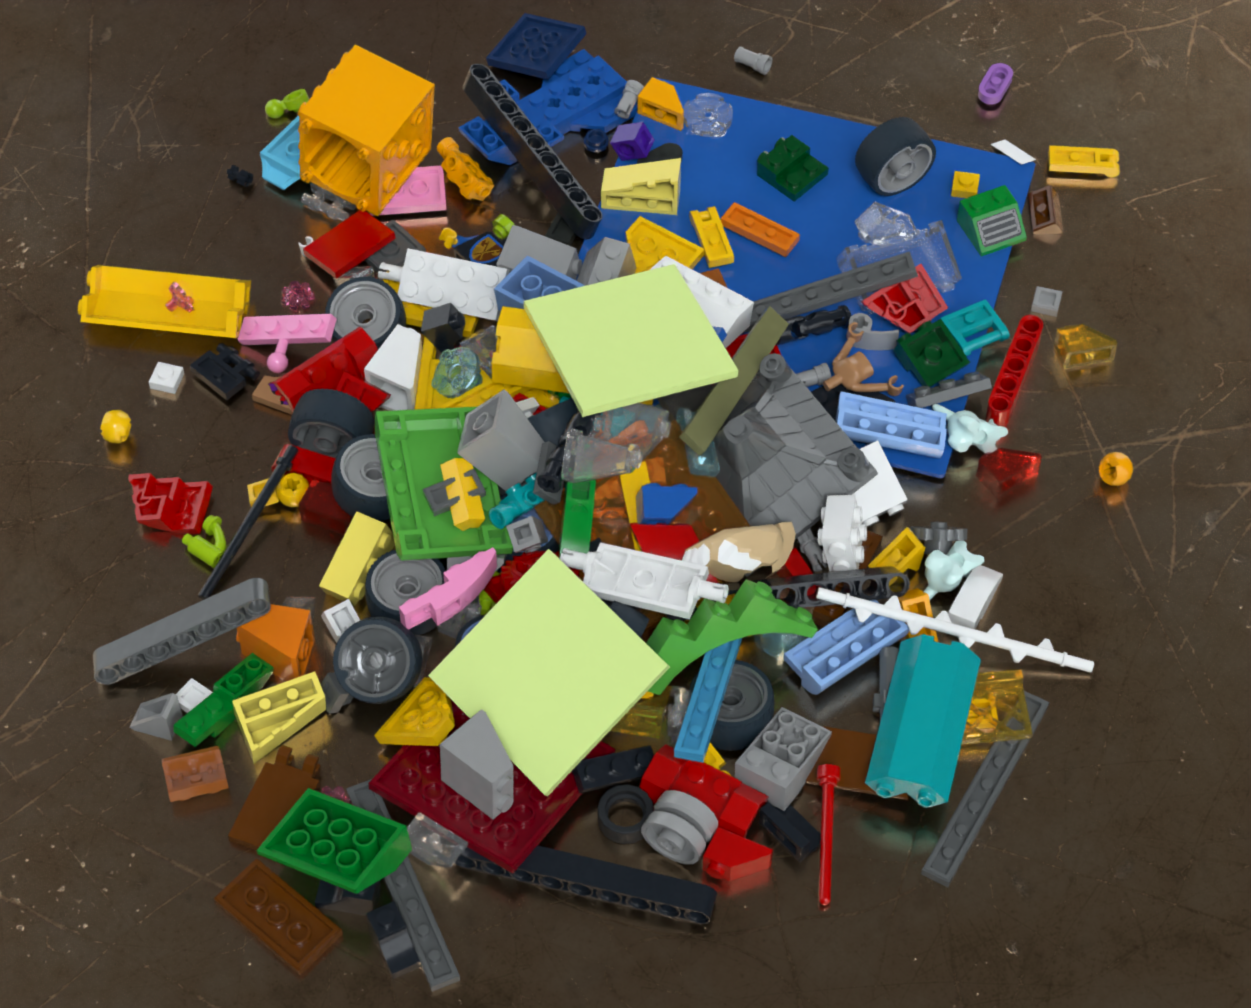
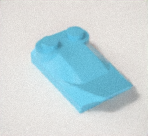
[260,116,301,190]

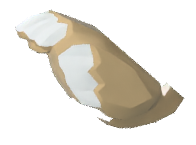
[682,522,796,582]

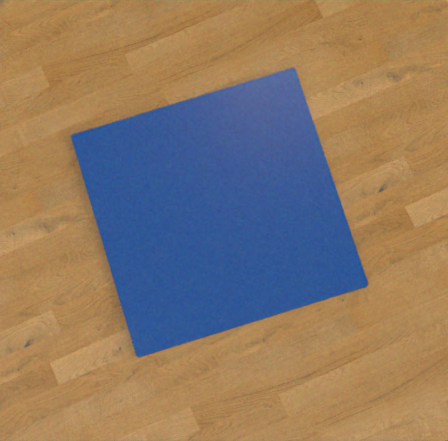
[576,77,1035,478]

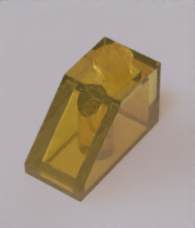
[1054,324,1118,369]

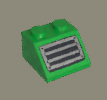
[957,185,1027,257]

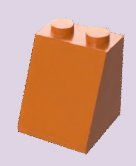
[236,604,315,681]

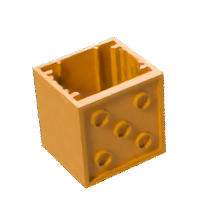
[298,45,435,216]

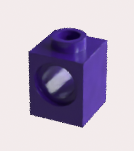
[610,122,655,161]

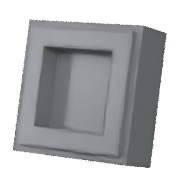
[1031,286,1062,317]

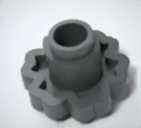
[910,521,967,557]

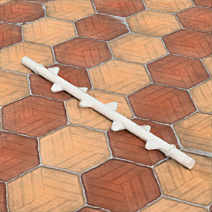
[816,587,1094,673]

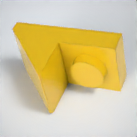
[868,527,926,586]

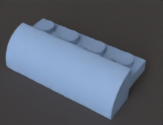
[835,392,947,459]
[784,600,909,695]

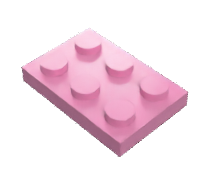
[370,166,446,216]

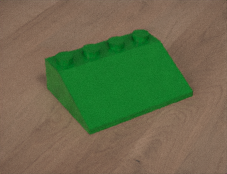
[256,788,412,894]

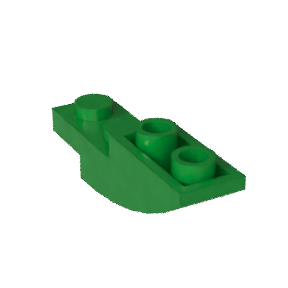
[559,458,596,559]
[173,653,274,747]

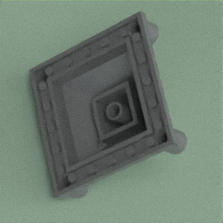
[652,353,878,577]

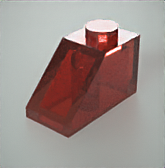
[976,448,1042,498]
[299,479,351,535]

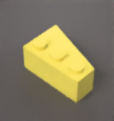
[601,158,681,215]
[319,511,395,606]
[232,671,326,764]

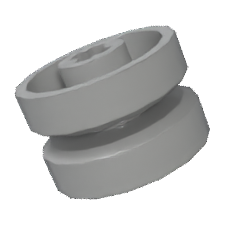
[641,790,718,864]

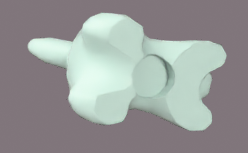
[932,404,1008,456]
[923,540,985,600]

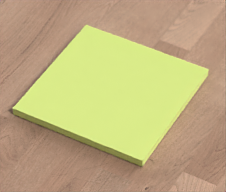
[524,264,738,417]
[428,549,670,796]

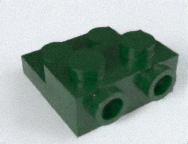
[757,135,829,202]
[893,319,970,388]

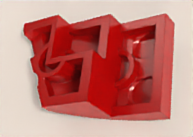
[861,264,948,333]
[128,473,213,534]
[629,522,718,583]

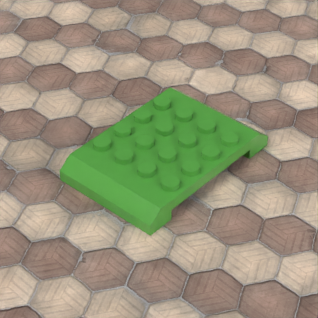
[375,407,513,561]

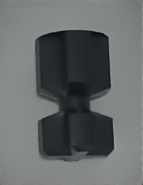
[226,164,253,187]

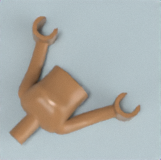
[823,322,904,396]

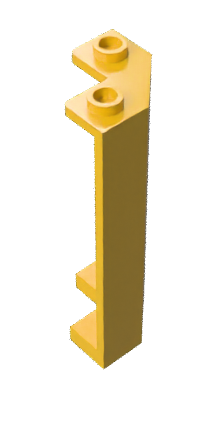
[78,265,251,338]
[492,306,654,405]

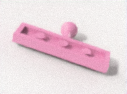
[238,314,337,373]

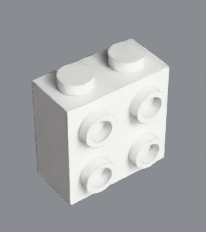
[818,495,867,572]

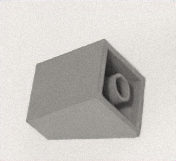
[497,225,582,280]
[577,237,637,286]
[457,389,545,491]
[440,709,514,819]

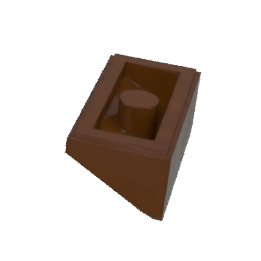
[1028,185,1063,234]

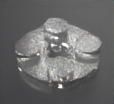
[683,93,733,137]
[667,686,692,745]

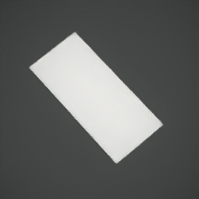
[991,140,1036,165]

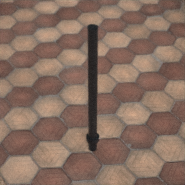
[198,445,299,600]

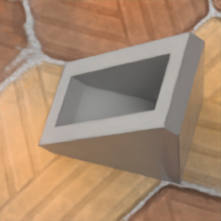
[130,693,183,741]

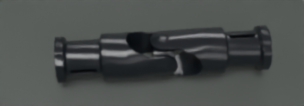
[750,305,852,346]
[537,410,602,493]

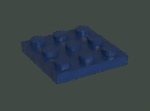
[486,13,587,80]

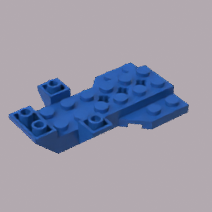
[458,49,638,165]

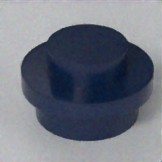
[584,129,609,152]

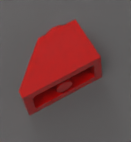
[703,827,773,881]

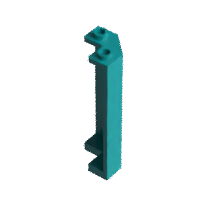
[865,634,981,808]

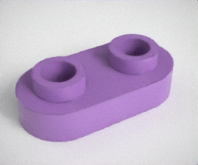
[978,63,1013,104]

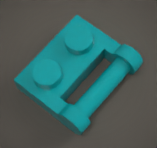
[940,299,1010,356]

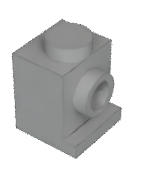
[506,516,548,553]

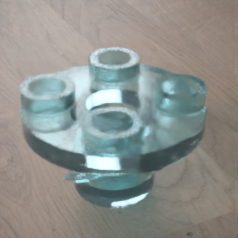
[431,347,482,398]

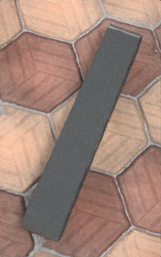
[93,578,271,685]

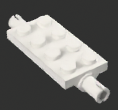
[378,248,510,321]
[560,542,729,619]

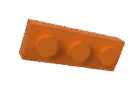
[721,202,800,257]

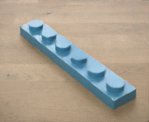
[674,638,742,763]

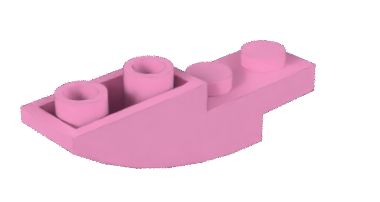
[399,547,497,630]

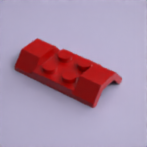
[274,327,378,414]
[639,744,769,838]

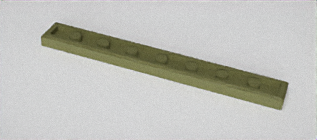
[679,306,789,456]

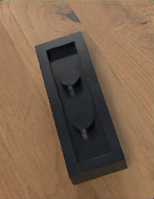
[572,745,654,793]

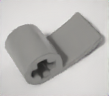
[848,313,899,350]

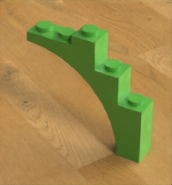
[646,579,818,695]

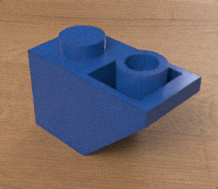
[636,483,698,525]

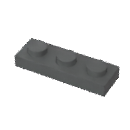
[906,372,992,408]

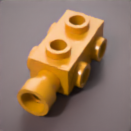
[437,137,495,201]

